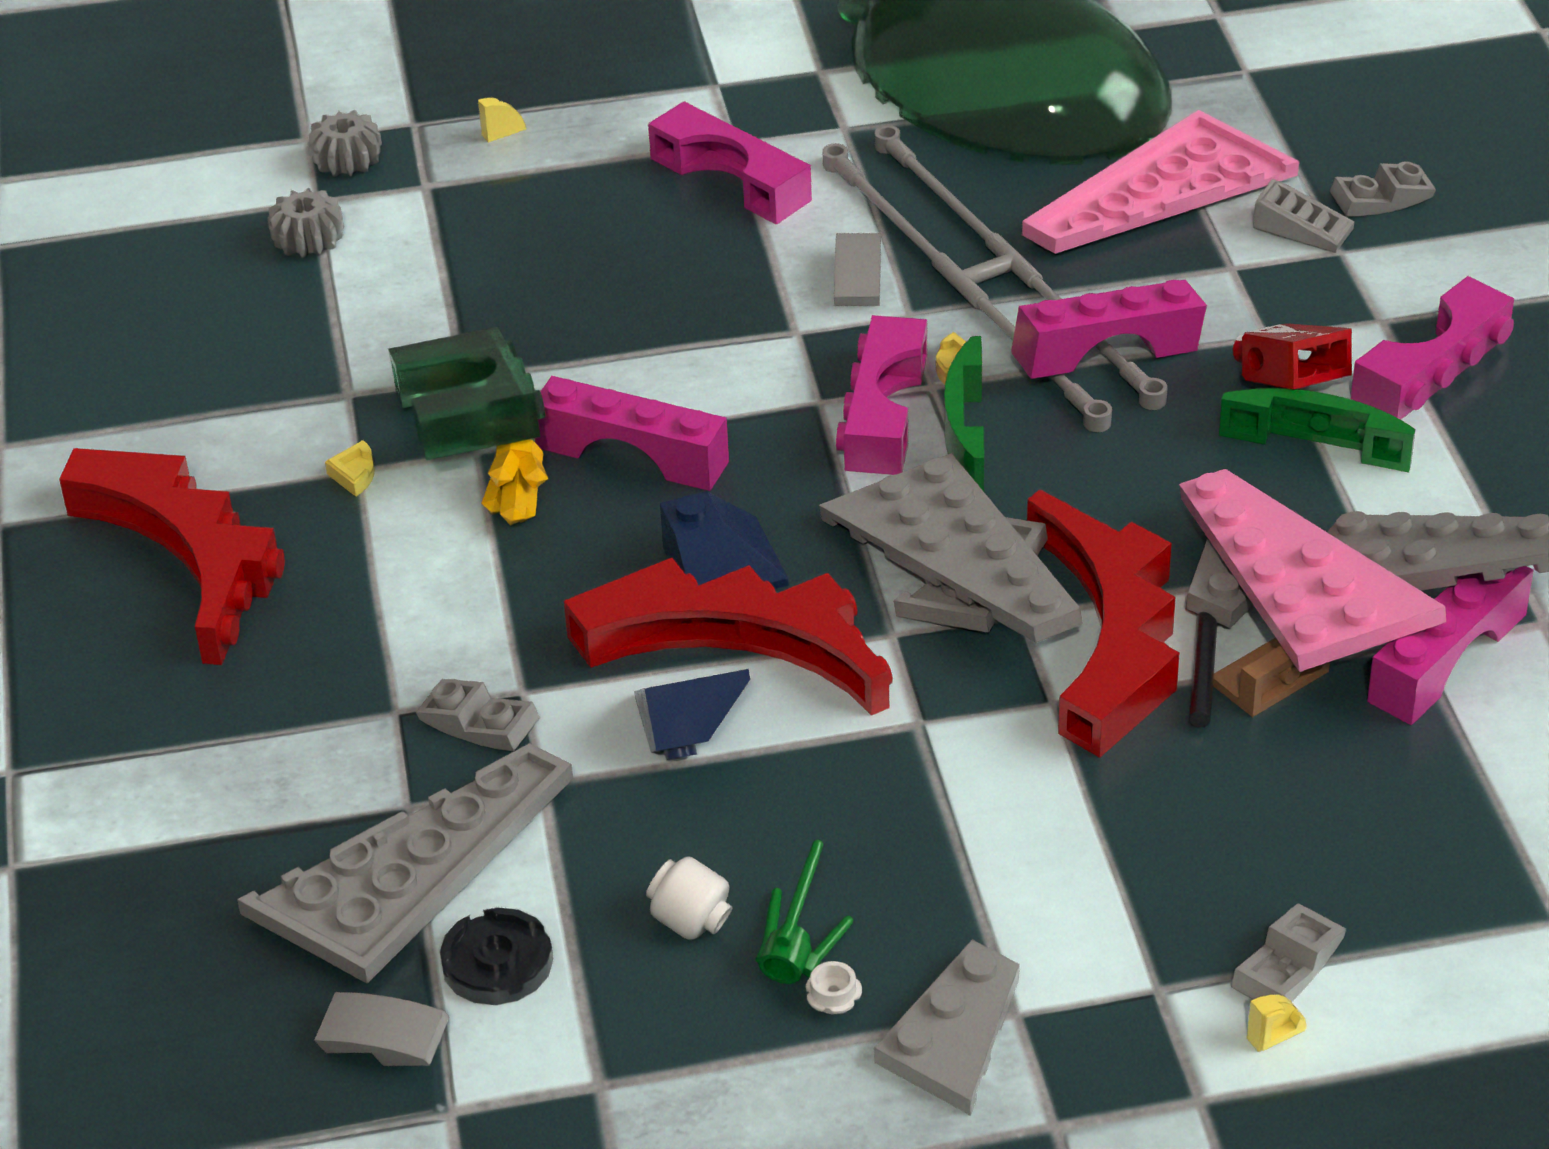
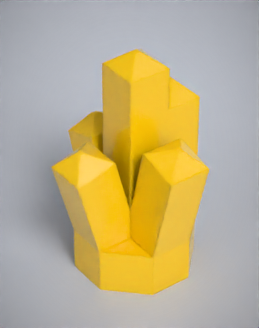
[481,436,549,526]

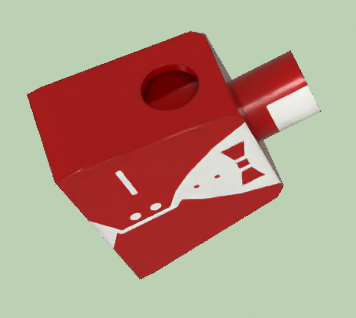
[1233,324,1352,389]

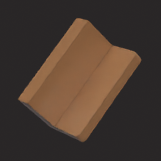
[1213,637,1330,718]

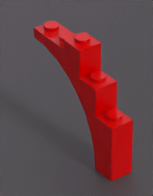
[59,448,285,665]
[1027,489,1180,758]
[564,558,893,716]

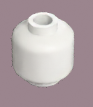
[646,857,732,940]

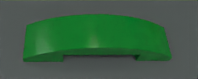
[944,336,984,492]
[1219,388,1416,472]

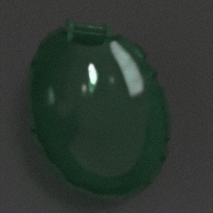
[837,0,1172,165]

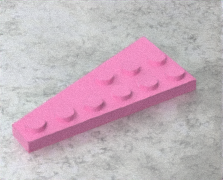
[1022,110,1299,254]
[1179,469,1446,672]

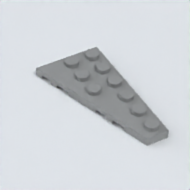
[819,453,1083,643]
[1327,511,1549,591]
[237,743,573,983]

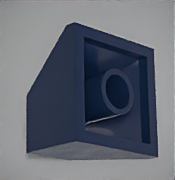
[660,491,789,589]
[634,669,750,760]

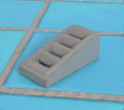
[1253,179,1354,253]

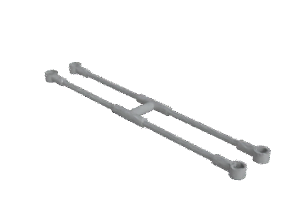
[822,125,1167,432]

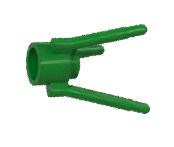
[755,839,854,984]

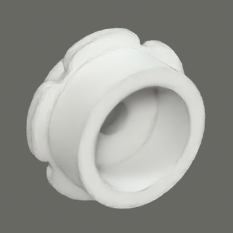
[806,961,862,1014]

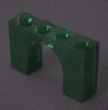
[388,326,545,461]

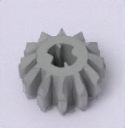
[308,110,382,177]
[268,188,344,258]

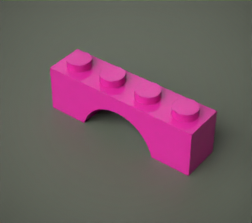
[648,101,812,225]
[1351,276,1514,420]
[1011,279,1207,379]
[836,315,927,475]
[531,376,729,491]
[1367,566,1534,726]

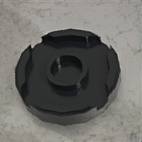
[440,907,553,1005]

